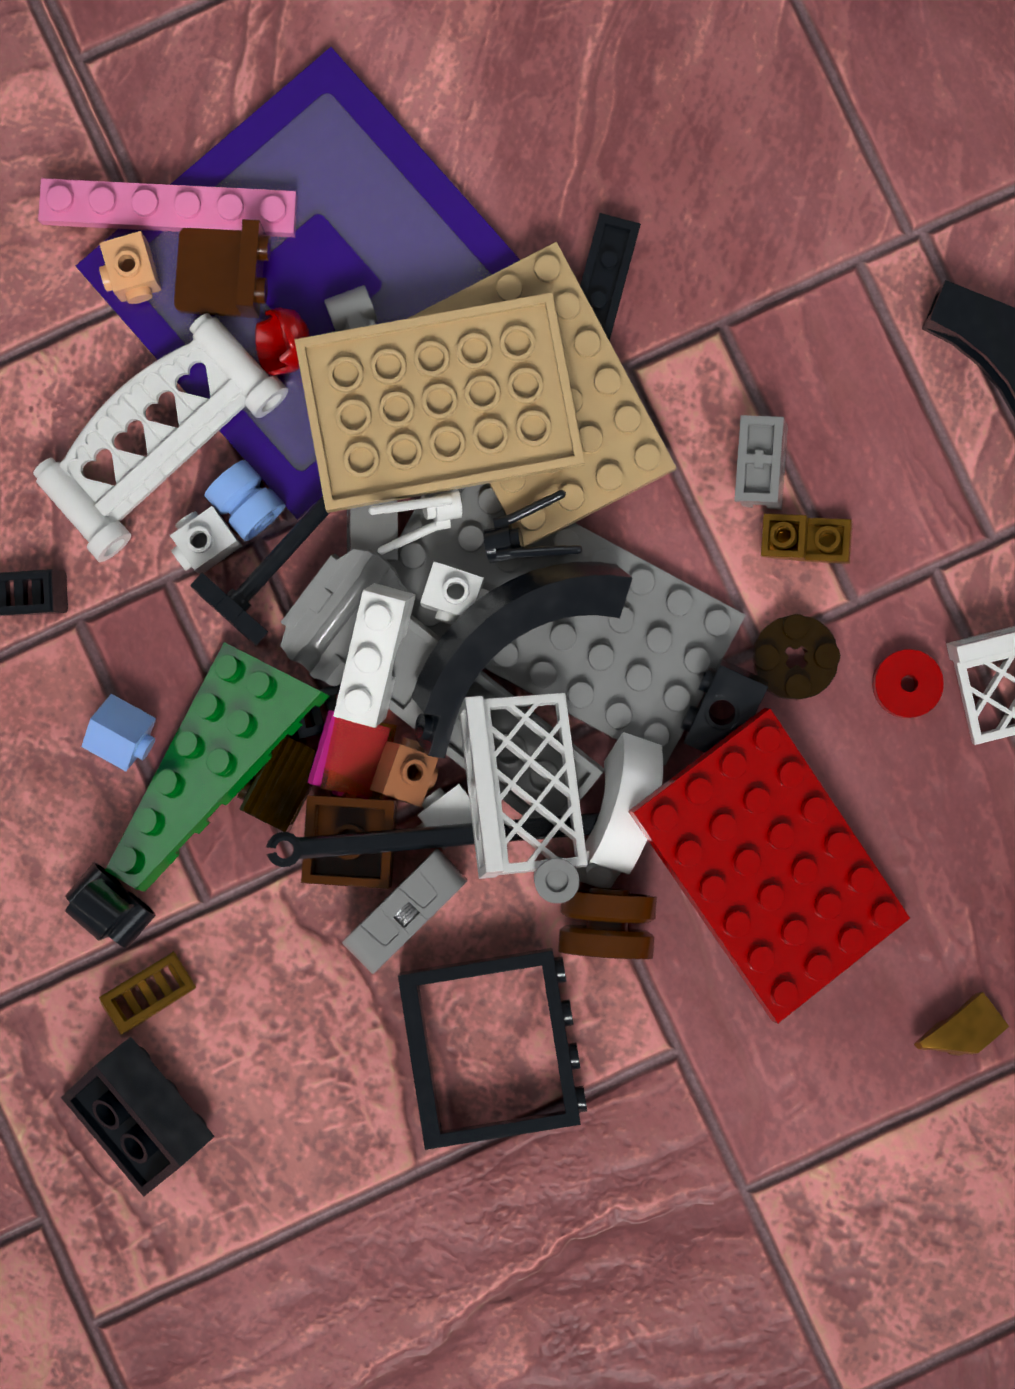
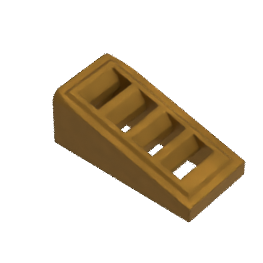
[99,951,196,1036]

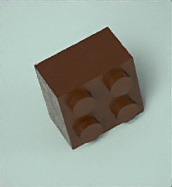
[301,795,398,889]

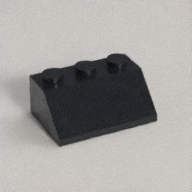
[61,1037,215,1197]

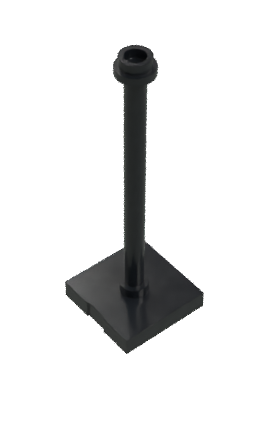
[190,495,330,646]

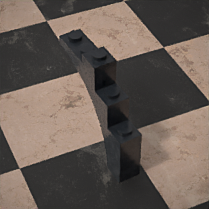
[922,280,1015,419]

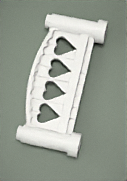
[33,313,288,562]

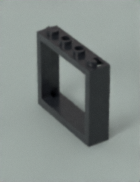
[398,948,587,1150]

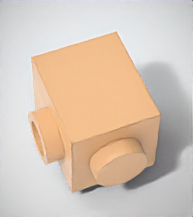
[99,231,162,304]

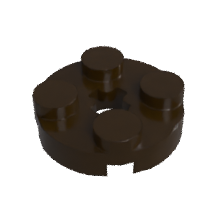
[753,614,841,700]

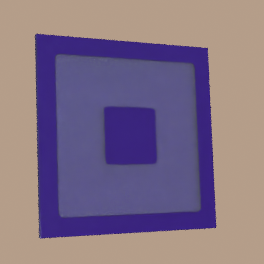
[75,47,520,520]

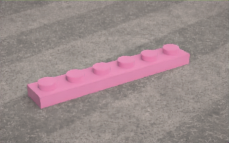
[38,178,298,238]

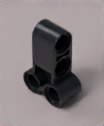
[65,862,156,948]

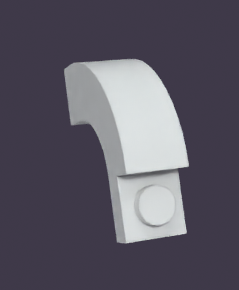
[576,732,663,888]

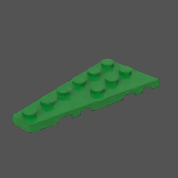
[105,642,329,892]

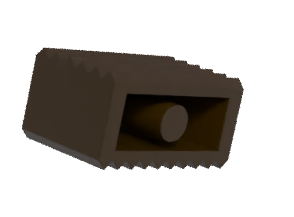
[237,735,317,832]

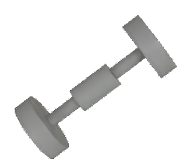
[534,856,579,903]

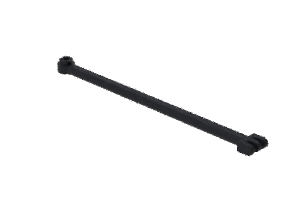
[266,813,599,867]

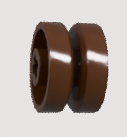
[558,887,657,959]

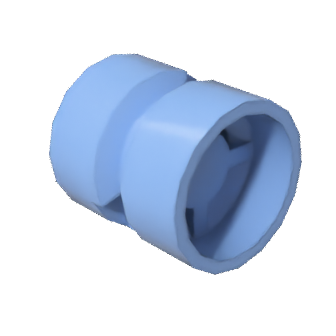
[204,460,286,541]

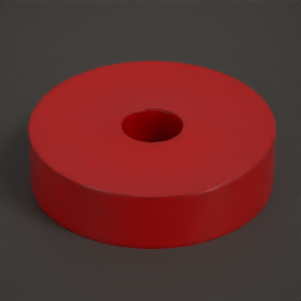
[872,649,944,718]

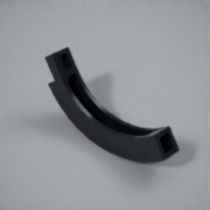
[411,562,632,758]

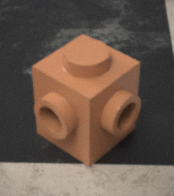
[369,737,439,807]

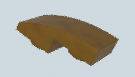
[761,514,853,564]

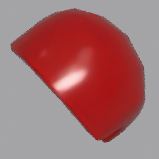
[255,307,310,376]

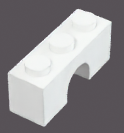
[333,583,416,728]

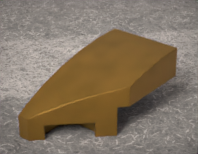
[914,992,1009,1056]

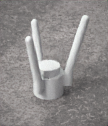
[368,489,462,555]

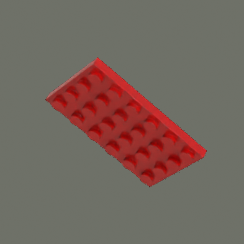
[628,708,910,1024]

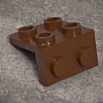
[174,219,271,318]

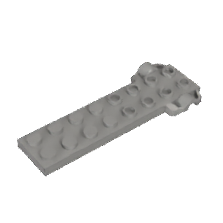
[280,548,605,818]

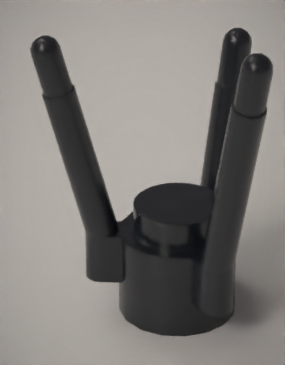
[483,490,582,563]

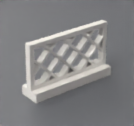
[946,626,1015,745]
[459,693,588,879]

